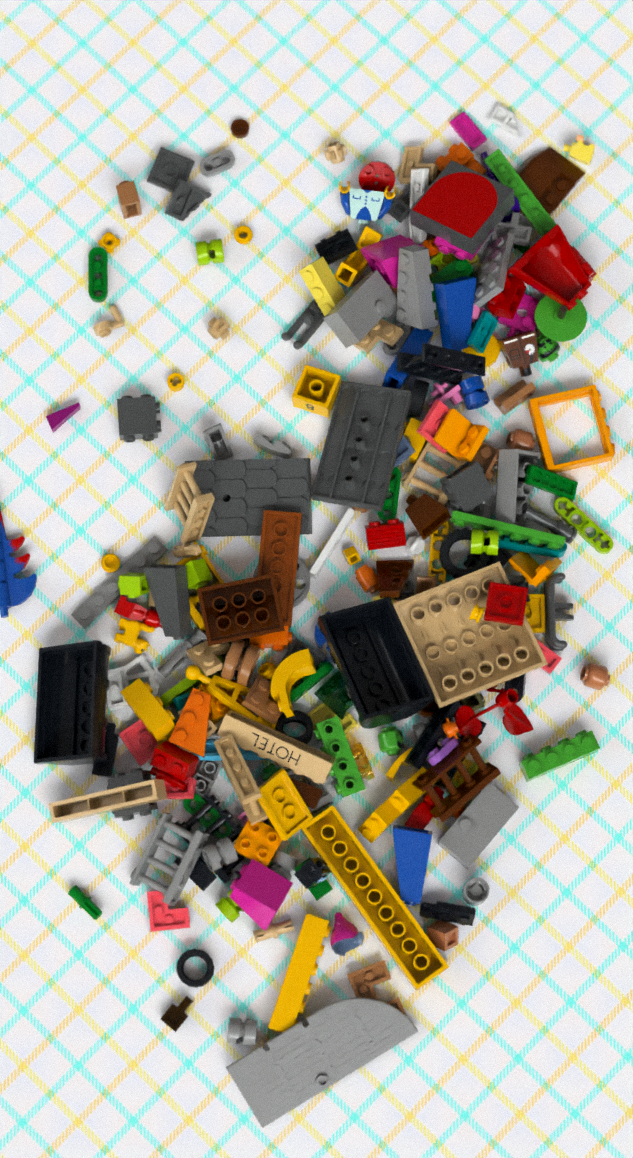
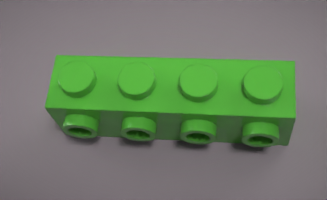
[313,716,366,798]
[519,730,600,782]

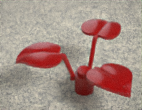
[455,685,534,737]

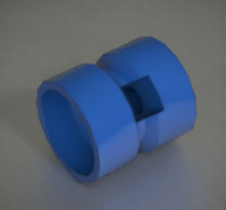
[459,376,490,410]

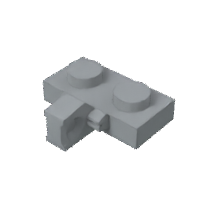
[492,212,532,247]

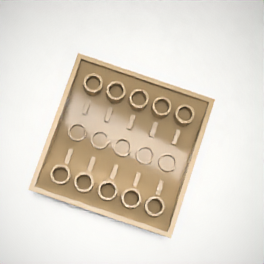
[393,561,548,708]

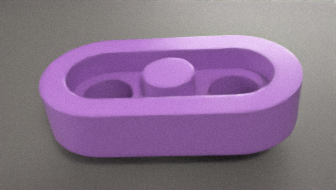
[427,737,460,766]

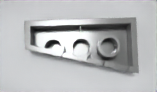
[396,245,438,330]
[495,449,541,527]

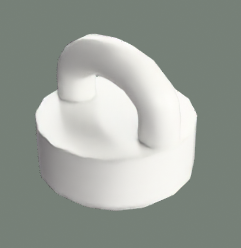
[406,536,425,556]

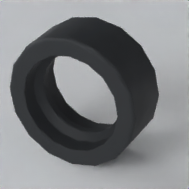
[408,379,430,417]
[276,710,313,744]
[176,949,214,988]

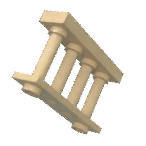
[402,442,467,506]
[164,462,215,544]
[213,734,268,825]

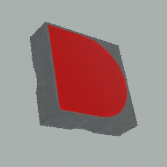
[409,160,515,255]

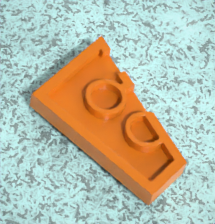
[169,688,212,758]

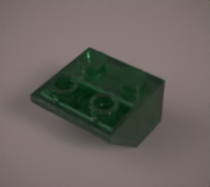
[314,670,355,720]

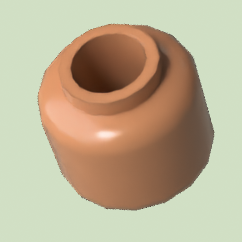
[506,429,535,451]
[580,663,610,690]

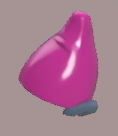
[330,912,364,956]

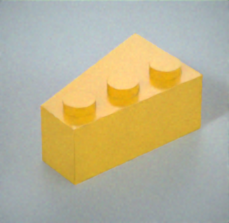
[120,678,175,745]

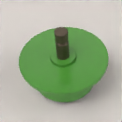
[535,296,587,342]

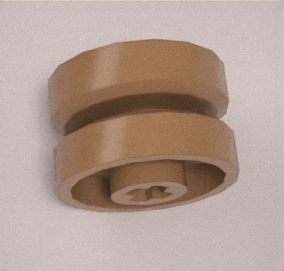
[221,640,261,687]

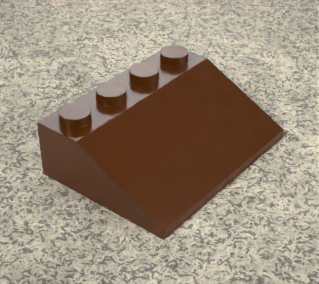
[197,573,285,646]

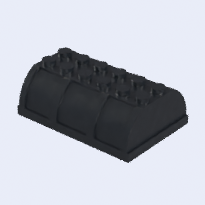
[317,597,435,729]
[34,640,111,765]

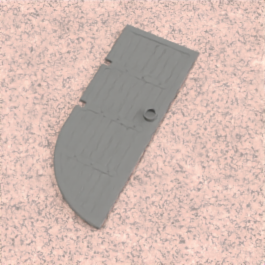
[226,998,418,1128]

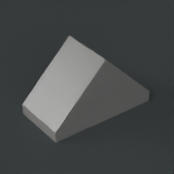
[203,423,233,460]

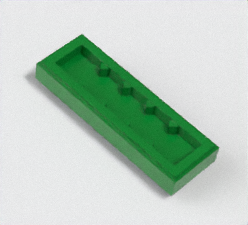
[524,464,578,501]

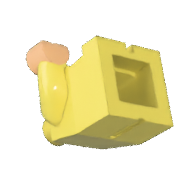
[563,134,595,166]

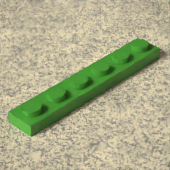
[484,148,566,237]
[450,510,566,550]

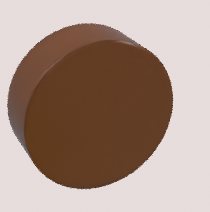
[231,119,249,139]

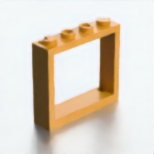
[528,385,616,473]

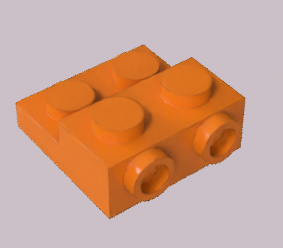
[435,142,486,175]

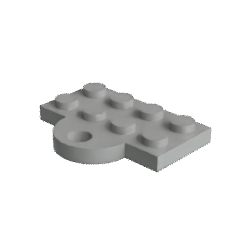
[472,232,514,308]

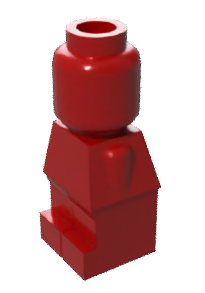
[114,595,162,629]
[404,786,445,829]

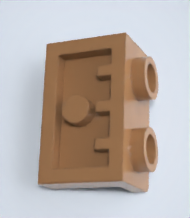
[493,379,536,415]
[472,442,502,482]

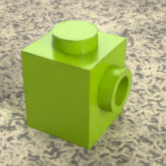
[185,559,213,590]
[118,572,149,598]

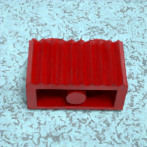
[365,518,406,550]

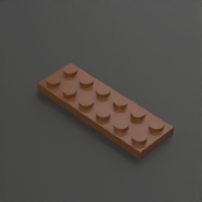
[257,510,302,627]

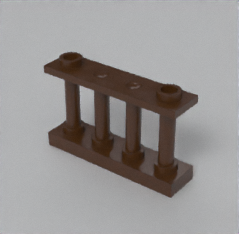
[412,734,501,823]

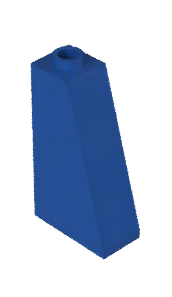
[434,276,476,352]
[382,328,433,390]
[393,824,432,906]

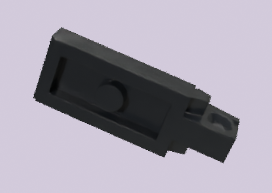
[92,722,119,778]
[419,901,476,926]

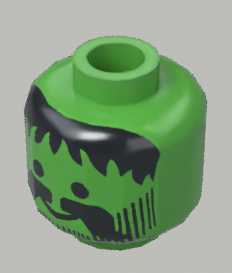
[537,334,560,363]
[377,726,404,756]

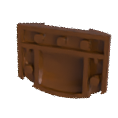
[516,147,585,219]

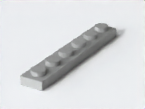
[71,536,168,629]

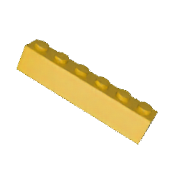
[268,913,331,1033]

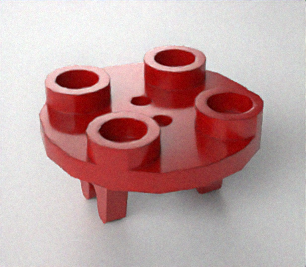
[358,161,395,192]

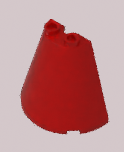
[508,224,591,311]

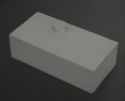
[323,270,397,348]
[438,783,519,869]

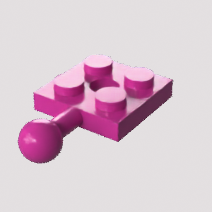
[498,294,540,349]

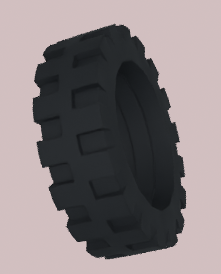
[439,528,491,579]

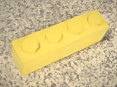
[298,256,345,316]

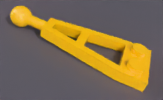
[185,665,278,729]

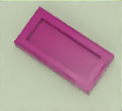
[450,112,487,151]

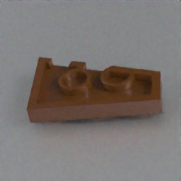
[376,559,414,599]

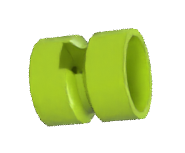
[195,239,224,266]
[470,529,499,556]
[215,889,244,923]

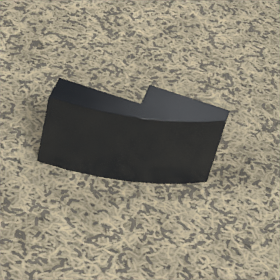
[174,847,217,891]

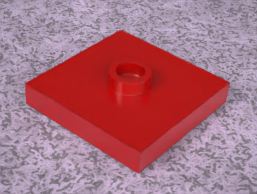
[484,582,528,626]

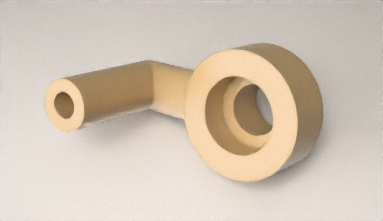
[93,305,124,338]

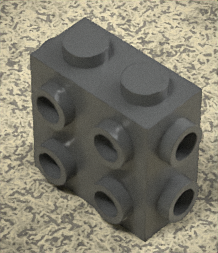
[117,394,161,443]
[439,461,494,514]
[107,768,158,821]

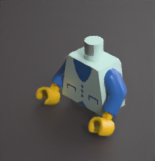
[339,181,397,231]

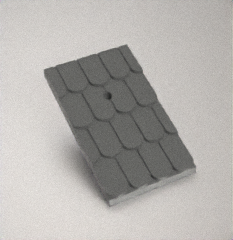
[311,381,412,512]
[185,458,312,537]

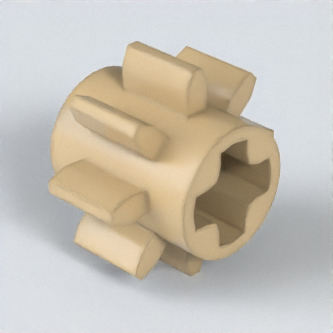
[324,141,348,164]
[207,317,230,340]

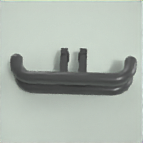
[281,299,325,350]
[544,573,574,651]

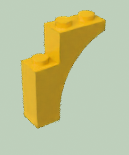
[358,767,436,844]

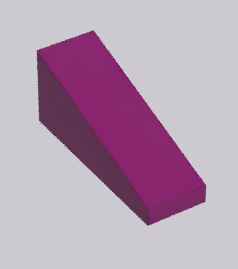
[46,402,81,433]

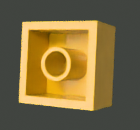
[292,364,341,418]

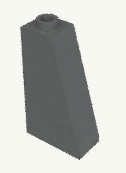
[144,564,192,640]

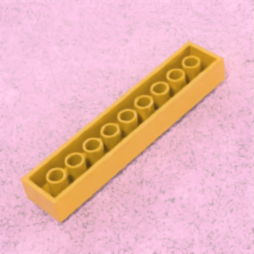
[301,805,449,991]

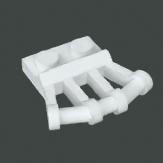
[107,654,160,711]

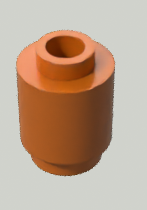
[355,564,379,594]

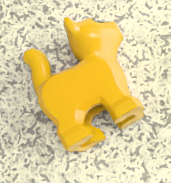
[114,618,155,654]

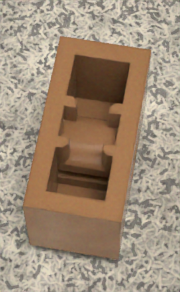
[116,181,142,219]

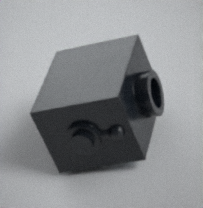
[294,857,331,889]

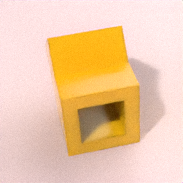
[342,546,361,566]

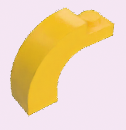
[335,226,383,287]
[271,648,316,718]

